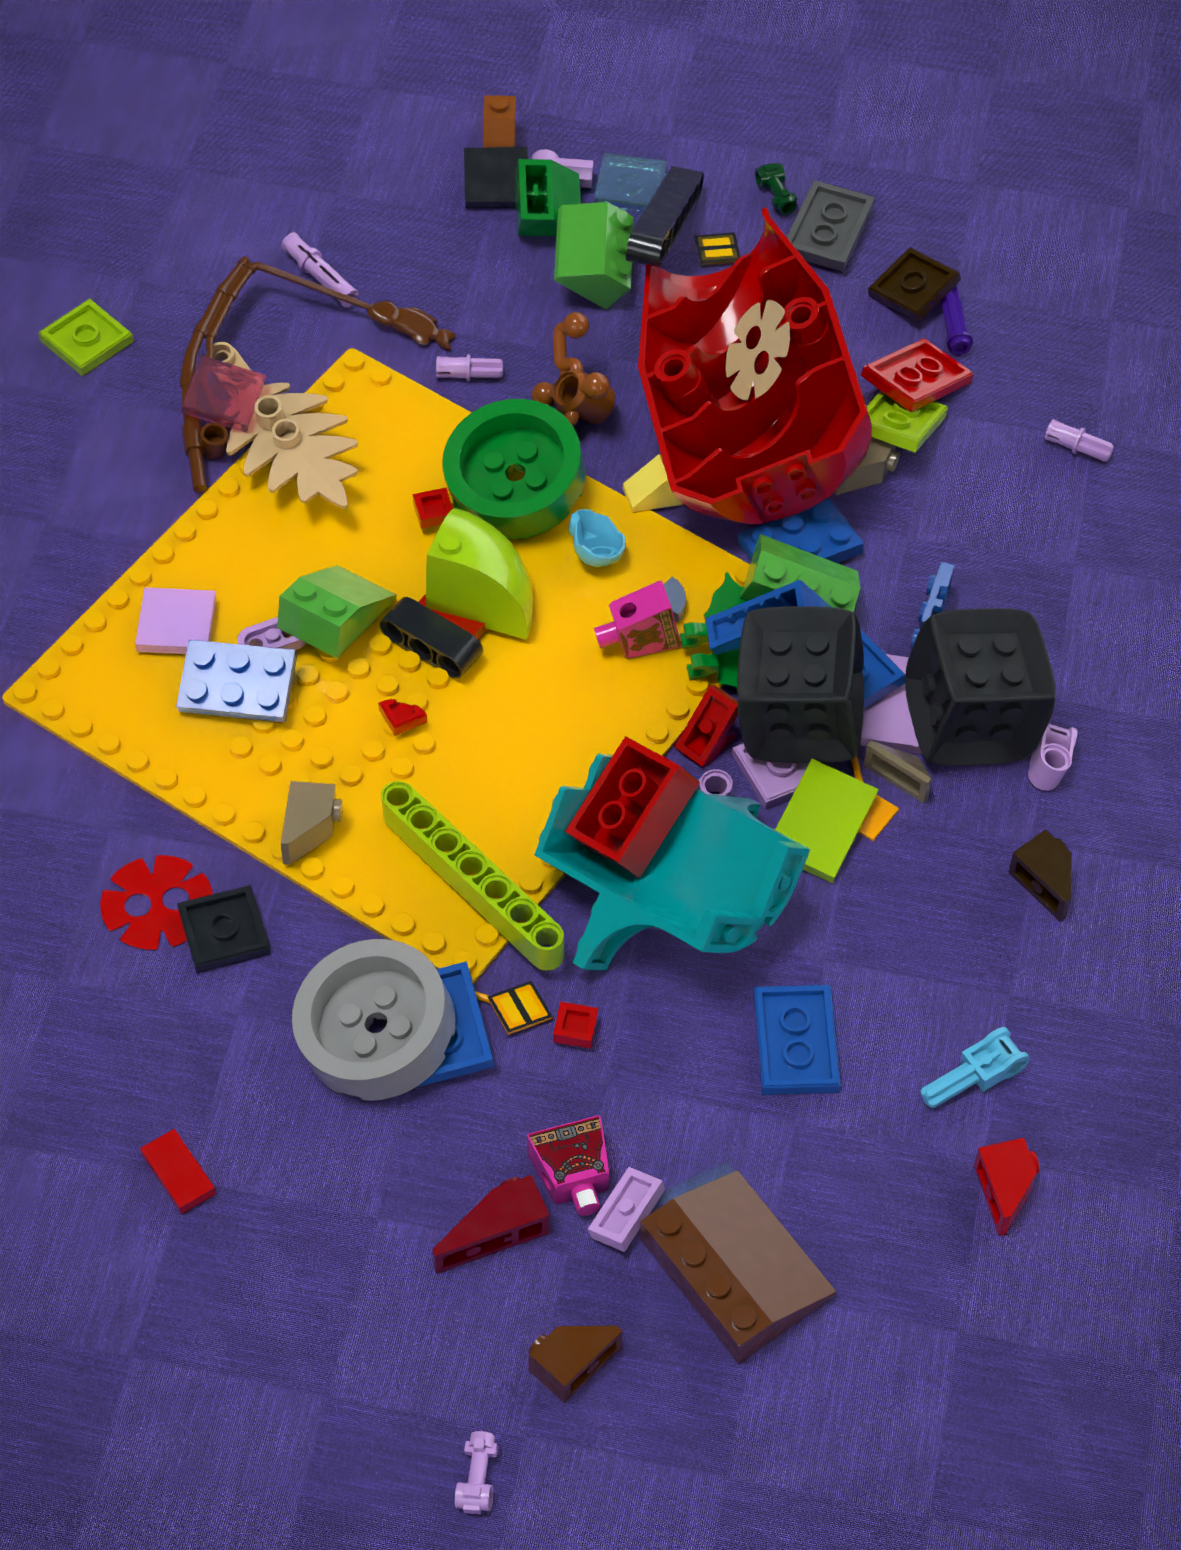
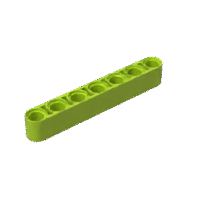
[381,781,565,971]

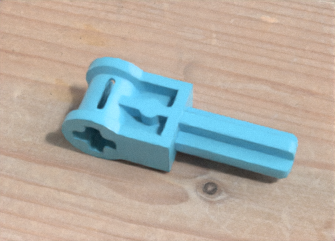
[920,1027,1030,1108]

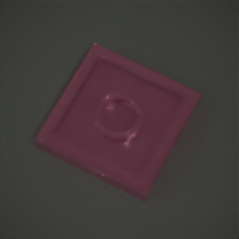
[181,355,267,433]

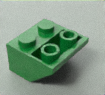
[515,159,581,236]

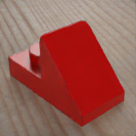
[675,685,738,767]

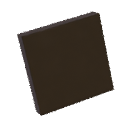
[867,247,961,322]

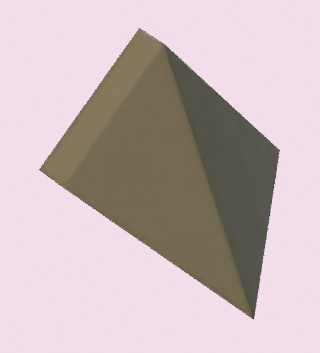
[864,740,932,804]

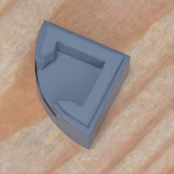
[664,577,686,622]

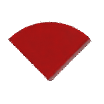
[378,699,427,736]

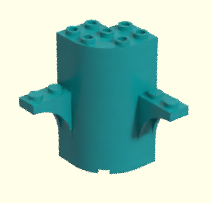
[534,753,810,970]

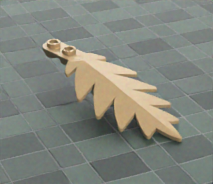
[205,342,358,509]

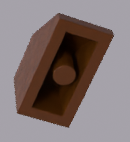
[529,1325,623,1403]

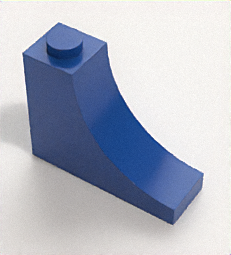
[705,580,831,655]

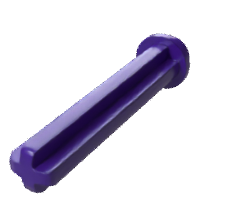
[941,285,973,355]

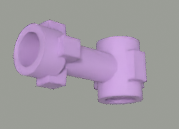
[455,1431,498,1514]

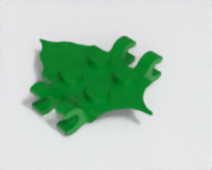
[680,572,749,687]

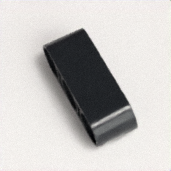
[379,597,484,679]

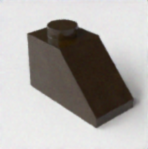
[1008,829,1072,922]

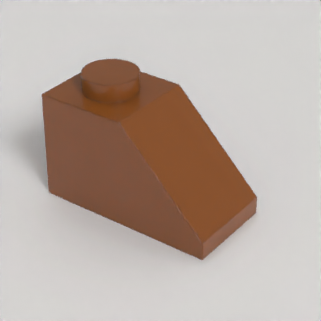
[483,95,516,148]

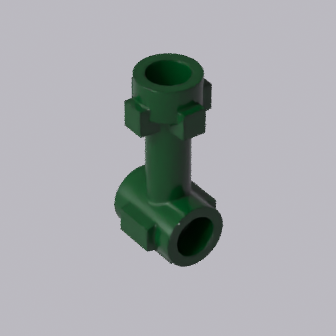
[755,163,797,215]

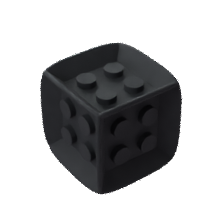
[737,606,864,763]
[905,608,1056,766]

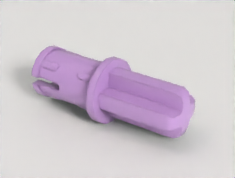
[436,354,503,381]
[1045,419,1114,461]

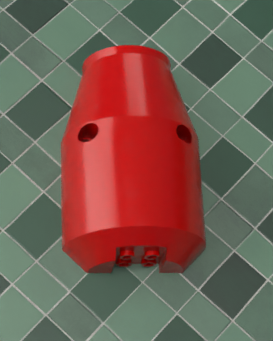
[638,207,872,524]

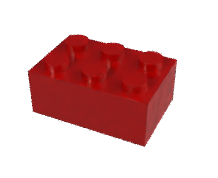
[565,736,700,878]

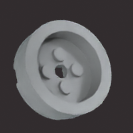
[292,939,456,1101]

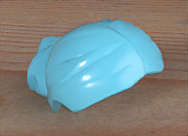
[568,509,626,567]

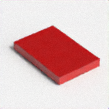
[860,338,974,412]

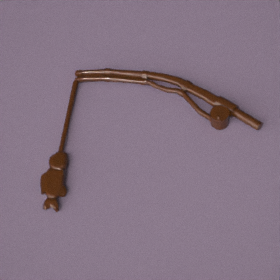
[179,256,456,493]

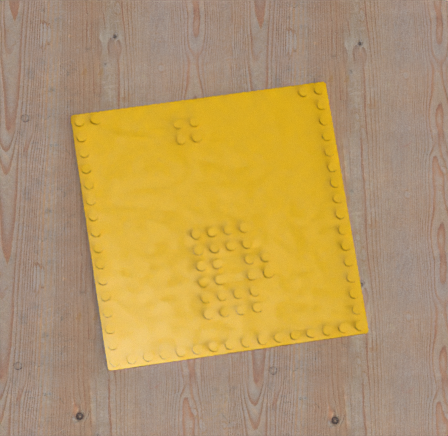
[2,348,750,985]

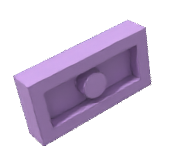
[588,1167,665,1252]

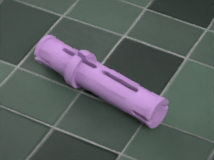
[281,232,359,308]

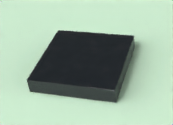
[464,147,528,208]
[177,885,271,973]

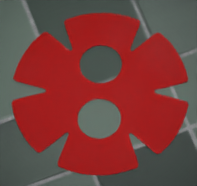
[100,855,213,950]

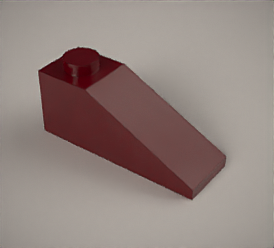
[432,1175,550,1274]

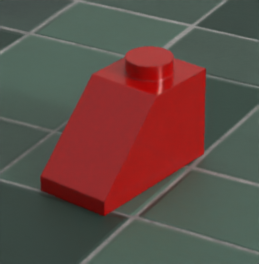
[974,1138,1040,1236]

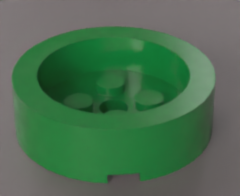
[442,399,586,539]

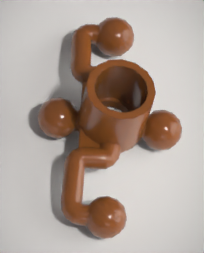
[531,312,615,427]

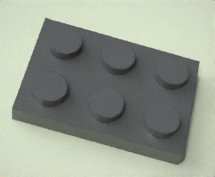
[787,180,875,272]

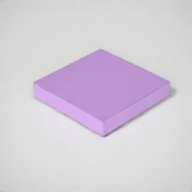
[135,587,216,654]
[732,743,809,809]

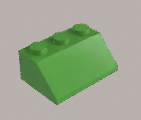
[554,202,634,310]
[740,534,860,612]

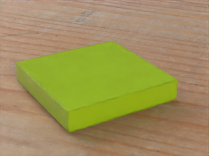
[38,299,134,376]

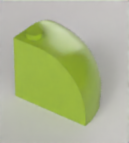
[426,508,533,640]

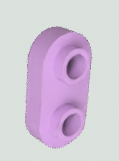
[237,617,306,650]

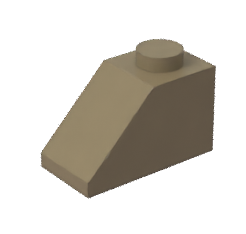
[833,437,900,495]
[281,781,343,865]

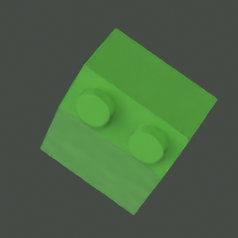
[277,565,396,658]

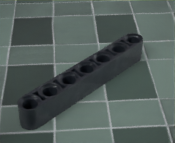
[626,166,704,267]

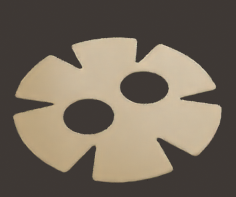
[726,300,790,400]

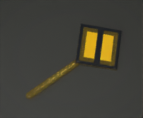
[694,232,740,265]

